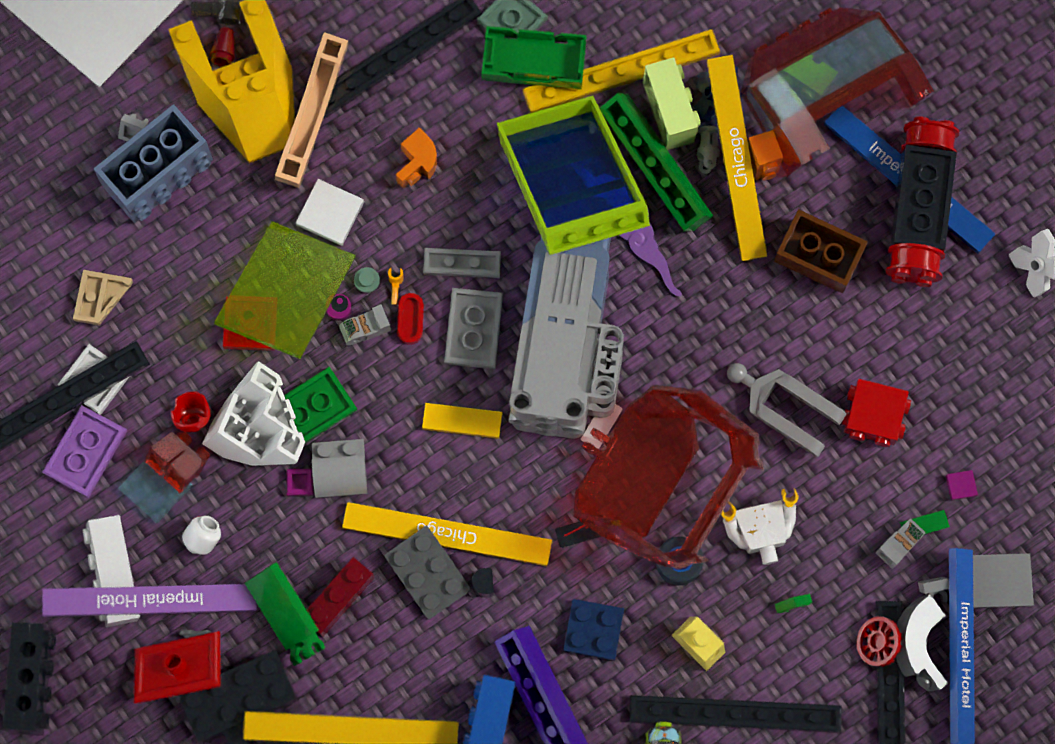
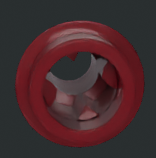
[210,27,234,67]

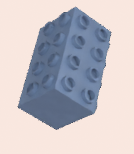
[93,104,213,223]

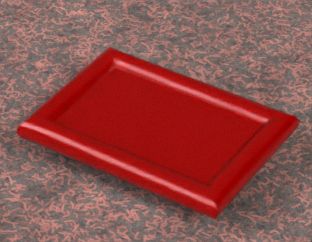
[134,631,221,704]

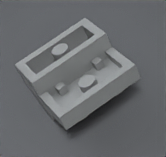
[312,439,367,498]

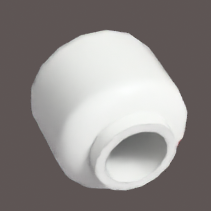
[182,516,221,555]

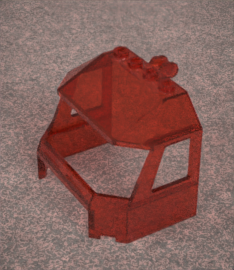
[573,385,764,569]

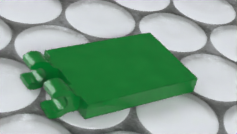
[245,562,325,666]

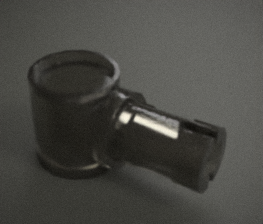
[191,0,241,25]

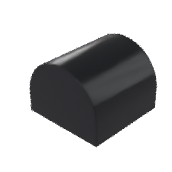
[472,568,494,598]

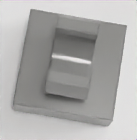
[118,114,149,141]
[918,577,949,602]

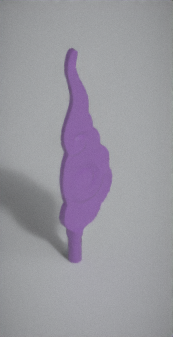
[570,163,682,297]

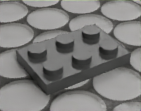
[384,525,472,620]

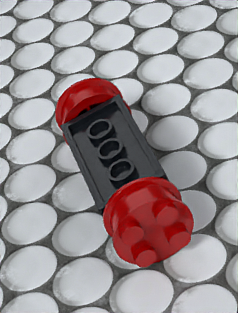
[886,116,960,287]

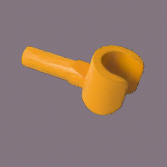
[388,268,404,305]

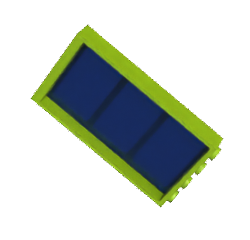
[497,95,650,255]

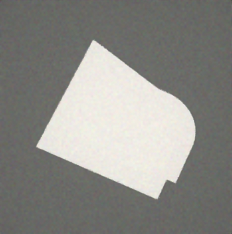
[0,0,183,87]

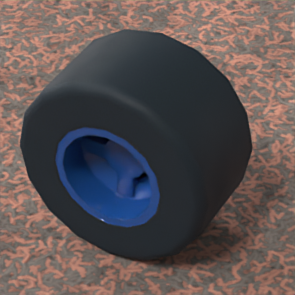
[656,536,704,586]

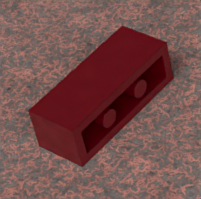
[307,557,374,637]

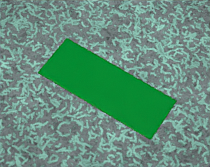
[900,510,950,534]

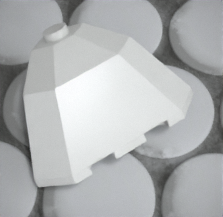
[202,361,305,466]

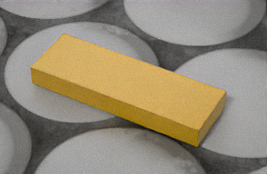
[422,403,502,439]

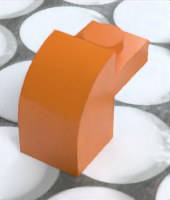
[396,127,437,189]

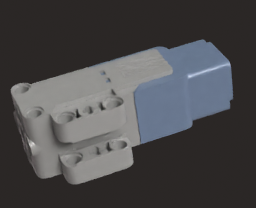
[509,193,623,439]

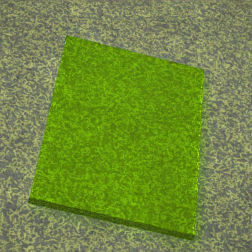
[214,221,356,359]

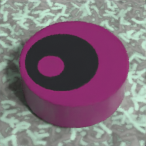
[326,294,352,321]

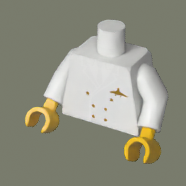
[717,488,799,565]

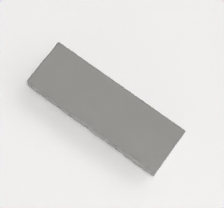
[423,248,501,278]

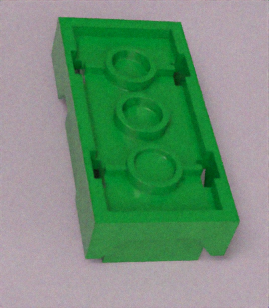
[482,26,587,89]

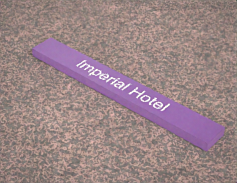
[42,584,256,617]

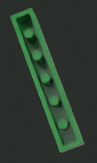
[599,93,713,231]

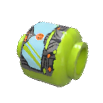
[646,722,681,744]

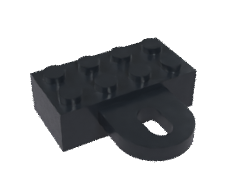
[178,650,298,744]

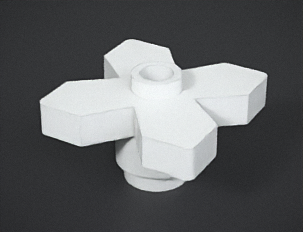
[1009,229,1055,297]

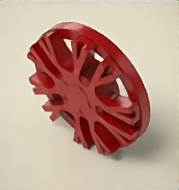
[857,617,903,667]

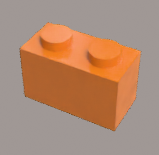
[748,130,783,181]

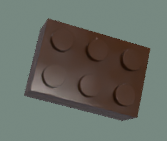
[774,209,868,294]

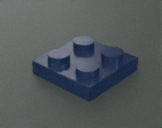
[563,599,624,661]

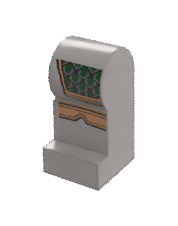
[339,304,391,345]
[876,518,926,569]

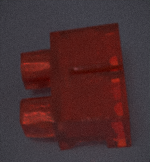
[144,431,210,494]

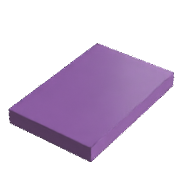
[42,405,127,498]

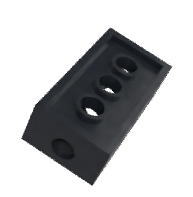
[2,622,56,735]

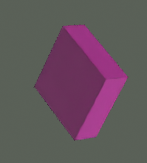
[287,469,314,496]
[946,470,978,501]

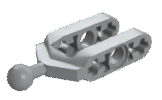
[727,363,847,457]

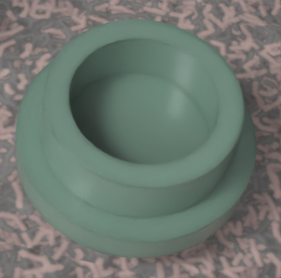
[354,267,380,293]

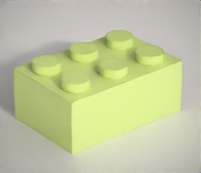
[643,57,700,150]

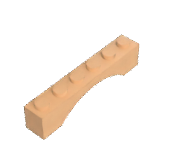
[275,32,348,188]

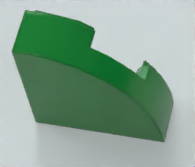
[775,594,813,614]

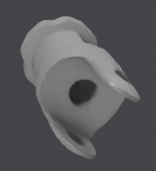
[697,126,720,174]

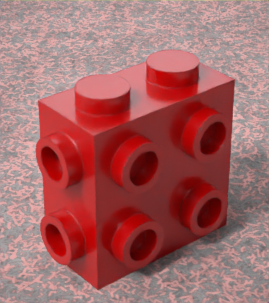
[841,378,911,447]

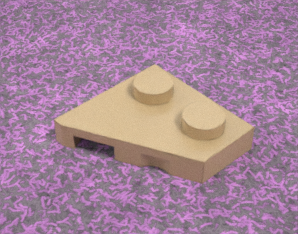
[73,270,133,325]

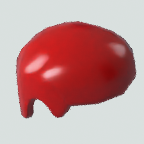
[171,391,211,433]

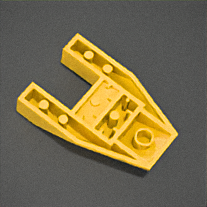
[168,0,295,163]

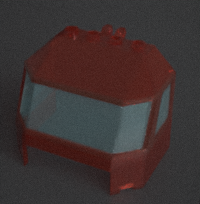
[740,7,934,176]

